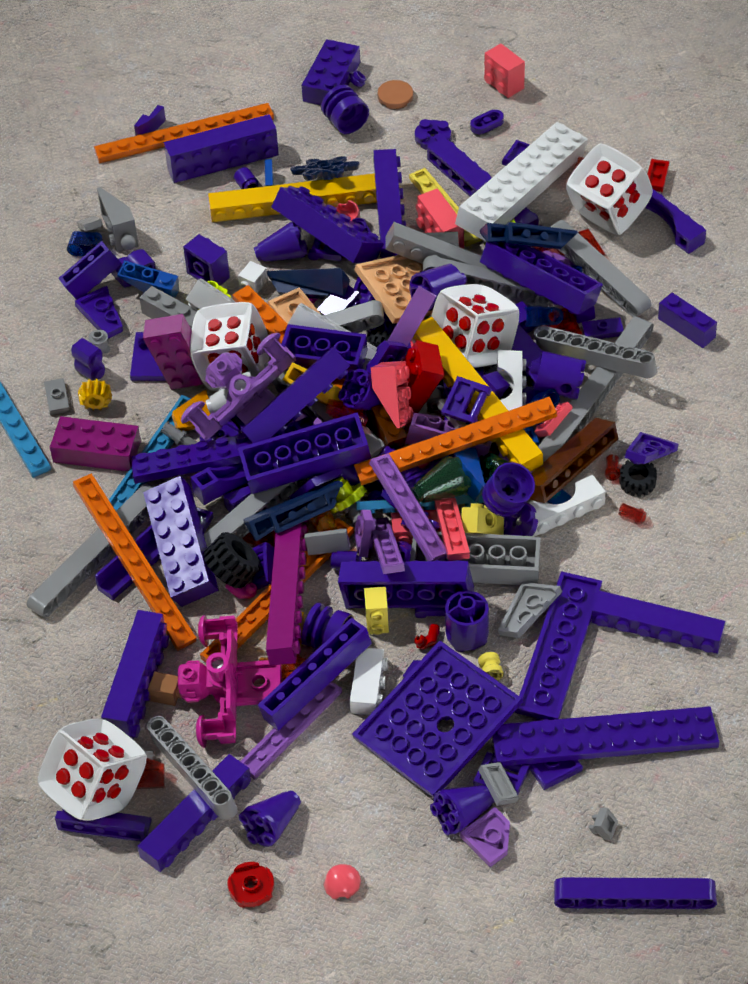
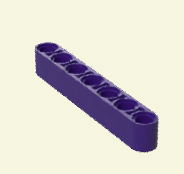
[554,877,717,909]

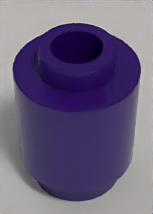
[234,167,259,189]
[331,551,362,571]

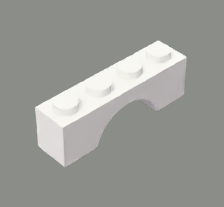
[497,350,526,411]
[529,475,606,536]

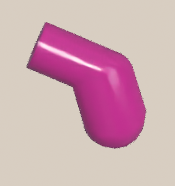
[225,583,257,599]

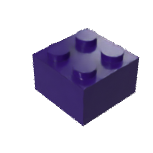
[183,234,230,286]

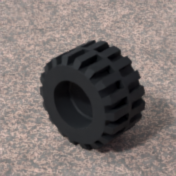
[204,532,261,589]

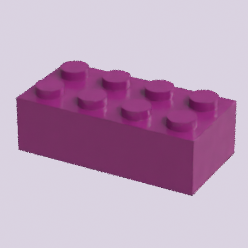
[143,314,203,390]
[50,416,141,472]

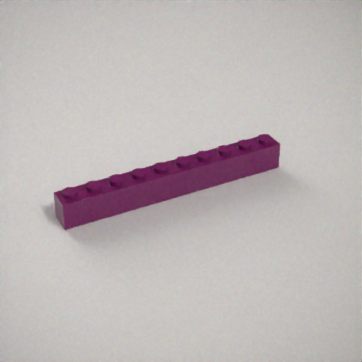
[266,519,309,666]

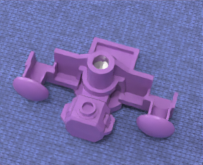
[181,333,296,442]

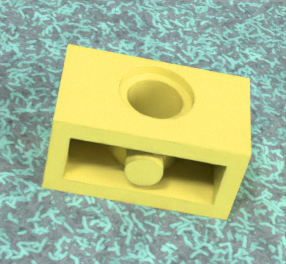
[461,503,504,535]
[364,587,389,635]

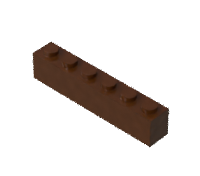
[529,418,619,504]

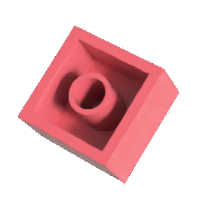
[484,43,525,98]

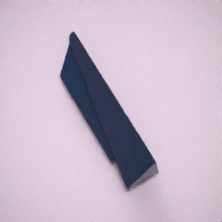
[480,222,578,249]
[267,268,350,299]
[243,480,343,541]

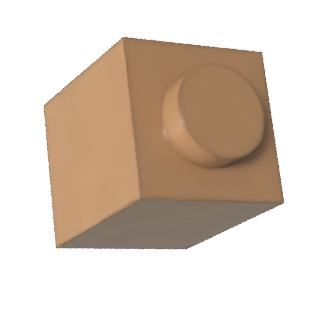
[148,671,181,706]

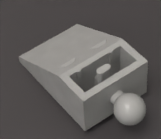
[97,187,139,252]

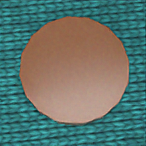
[377,80,413,109]

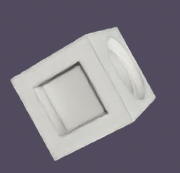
[238,261,268,293]

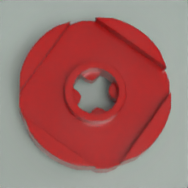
[227,862,274,908]

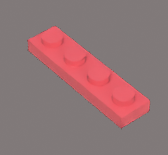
[435,498,470,561]

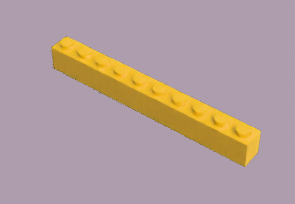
[208,174,377,222]
[411,317,543,472]

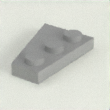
[498,582,562,638]

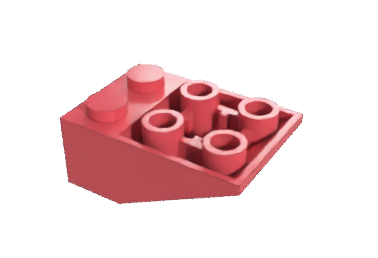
[371,361,413,428]

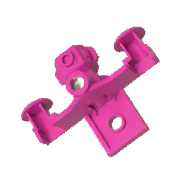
[178,615,282,748]

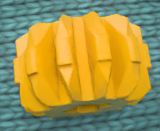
[78,378,112,411]

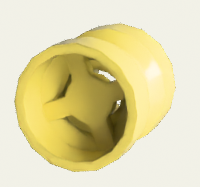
[478,652,503,681]

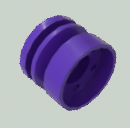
[321,85,369,134]
[482,462,535,517]
[301,602,354,650]

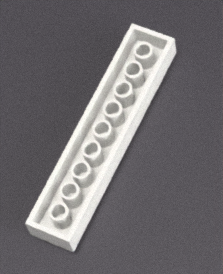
[455,122,588,242]

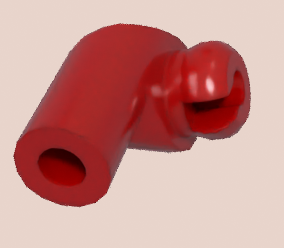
[414,624,440,650]

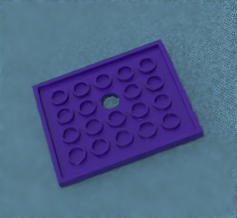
[352,640,523,798]

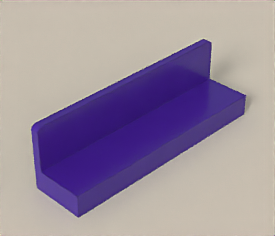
[95,525,160,601]
[55,809,152,842]

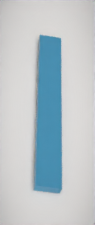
[109,395,191,511]

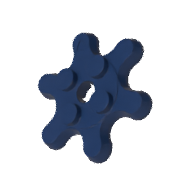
[290,156,360,180]

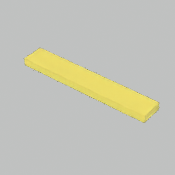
[409,168,482,247]

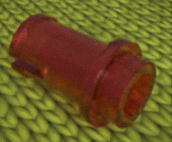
[605,454,620,481]
[618,503,647,524]

